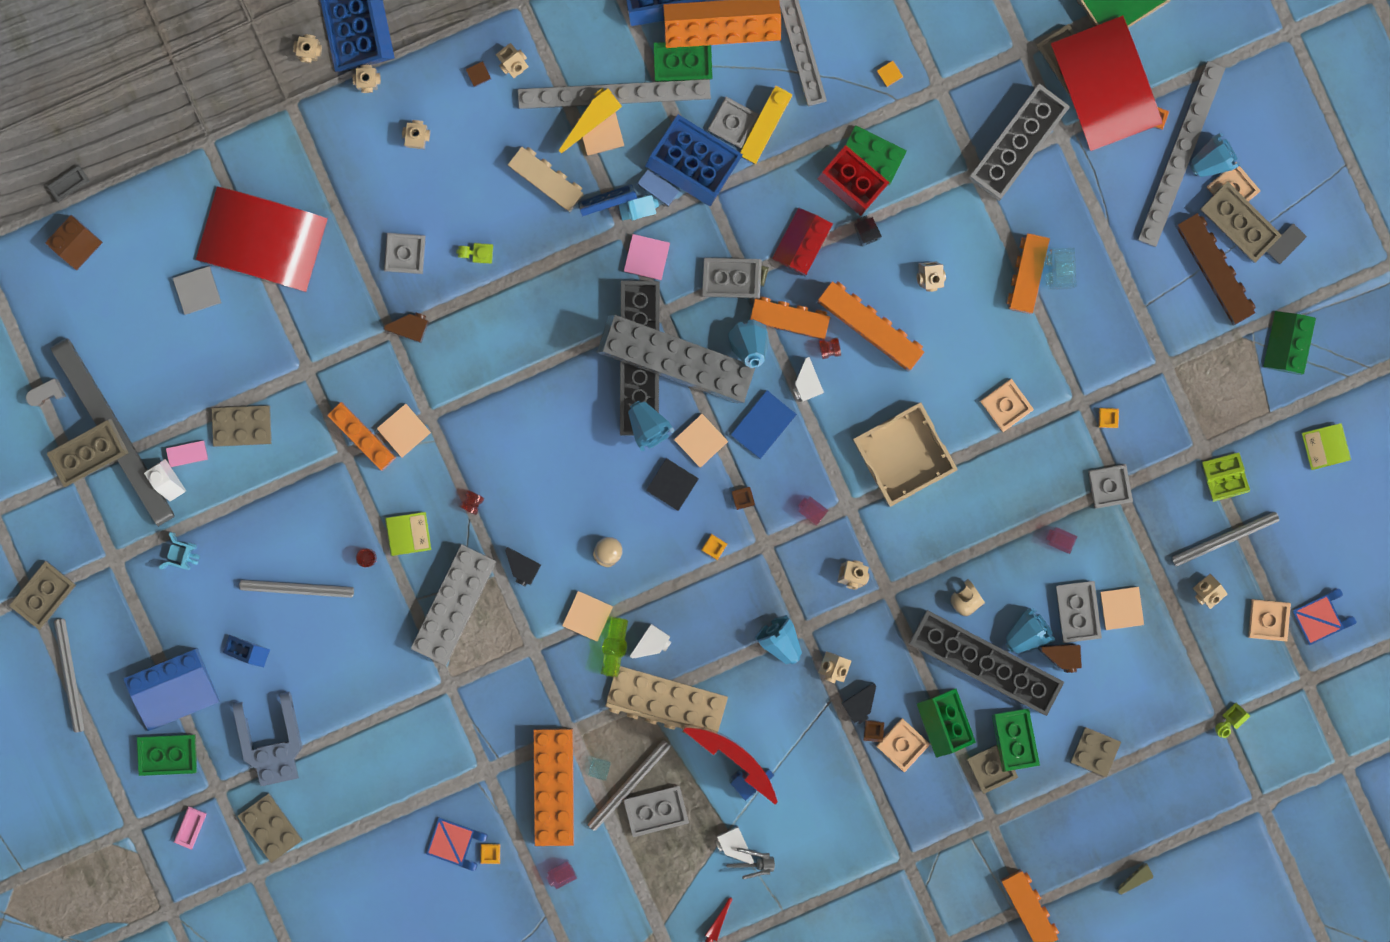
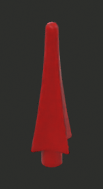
[705,897,732,942]

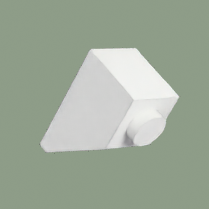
[793,357,824,402]
[144,459,186,501]
[630,624,671,658]
[715,826,754,864]

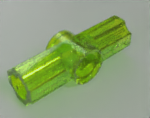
[601,617,628,677]

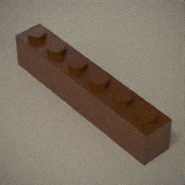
[1175,213,1256,326]

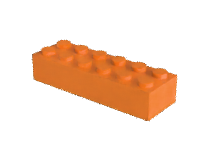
[663,0,781,48]
[817,281,924,372]
[534,728,574,846]

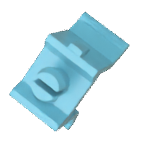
[619,195,659,221]
[159,532,200,570]

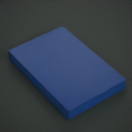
[578,184,637,217]
[731,390,797,459]

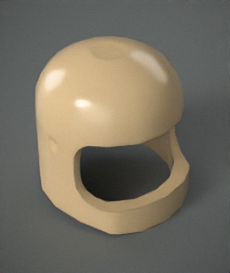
[593,537,623,567]
[951,579,985,616]

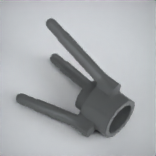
[726,848,775,879]

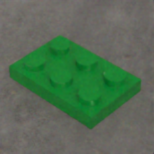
[654,42,713,82]
[846,125,907,186]
[992,709,1040,772]
[137,734,197,776]

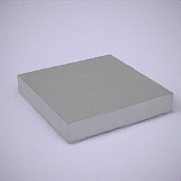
[707,97,759,149]
[384,233,426,274]
[173,266,222,315]
[1088,464,1133,509]

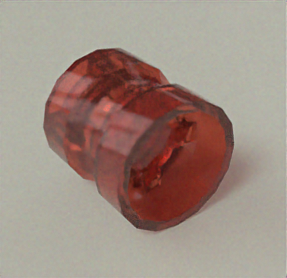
[819,337,841,360]
[459,490,485,515]
[356,548,377,568]

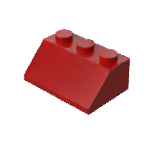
[818,145,890,216]
[772,208,833,276]

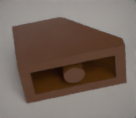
[384,312,429,343]

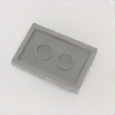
[702,258,762,298]
[1056,581,1102,643]
[624,785,689,837]

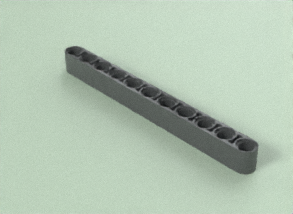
[51,338,175,527]

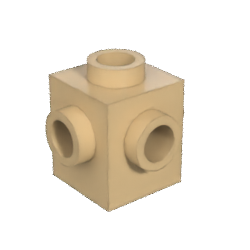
[293,34,322,63]
[495,43,529,78]
[353,65,381,93]
[402,120,430,150]
[917,261,946,292]
[837,560,869,590]
[1193,574,1228,609]
[818,651,852,683]

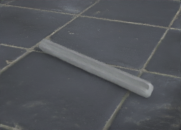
[1172,512,1279,566]
[239,580,354,598]
[54,619,84,733]
[588,740,670,831]

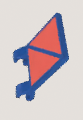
[1293,589,1356,645]
[426,817,488,871]

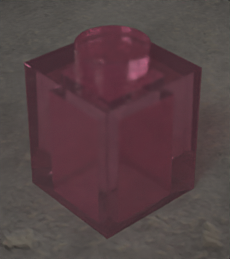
[798,496,829,526]
[1046,527,1078,554]
[546,860,577,890]

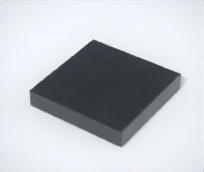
[646,458,699,511]

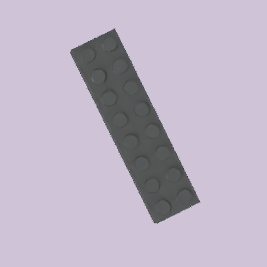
[620,281,660,436]
[597,315,755,403]
[908,610,1064,716]

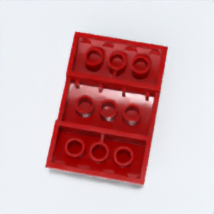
[1050,15,1163,151]
[196,186,328,292]
[682,725,778,805]

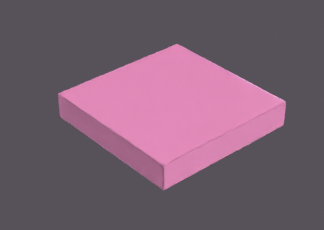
[624,234,670,280]

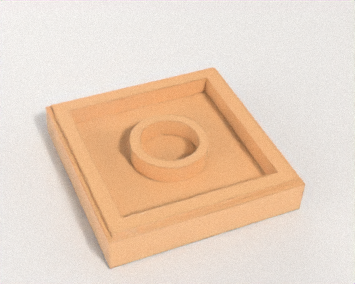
[577,112,624,156]
[1206,162,1261,202]
[980,379,1034,432]
[377,404,431,458]
[674,414,728,468]
[1100,587,1144,630]
[563,591,613,642]
[1248,599,1291,641]
[876,718,930,772]

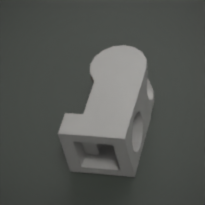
[26,379,66,407]

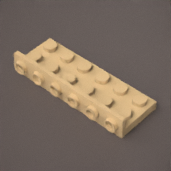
[605,665,728,733]

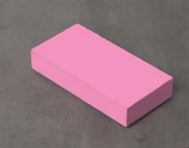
[166,441,208,467]
[174,806,207,850]

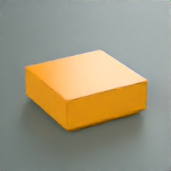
[877,61,903,87]
[1098,408,1119,428]
[702,534,727,560]
[481,844,500,864]

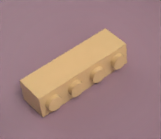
[508,147,584,213]

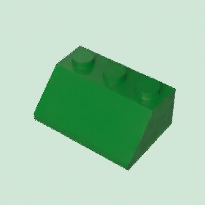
[1263,311,1316,375]
[916,688,976,758]

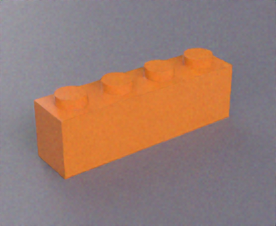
[1006,233,1050,314]
[750,296,830,340]
[327,402,397,471]
[1001,869,1059,942]

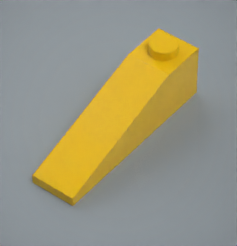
[740,86,793,164]
[559,88,622,154]

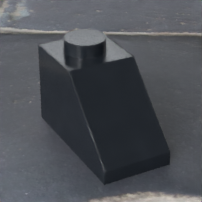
[854,215,882,247]
[505,547,542,587]
[841,682,876,724]

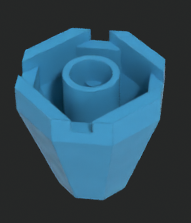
[1190,132,1241,177]
[728,319,769,368]
[628,401,674,451]
[1005,608,1056,654]
[755,615,802,664]

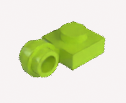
[456,243,494,264]
[1215,703,1250,738]

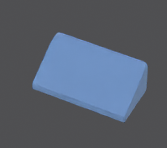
[637,169,680,207]

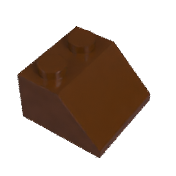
[45,215,103,270]
[1038,644,1082,673]

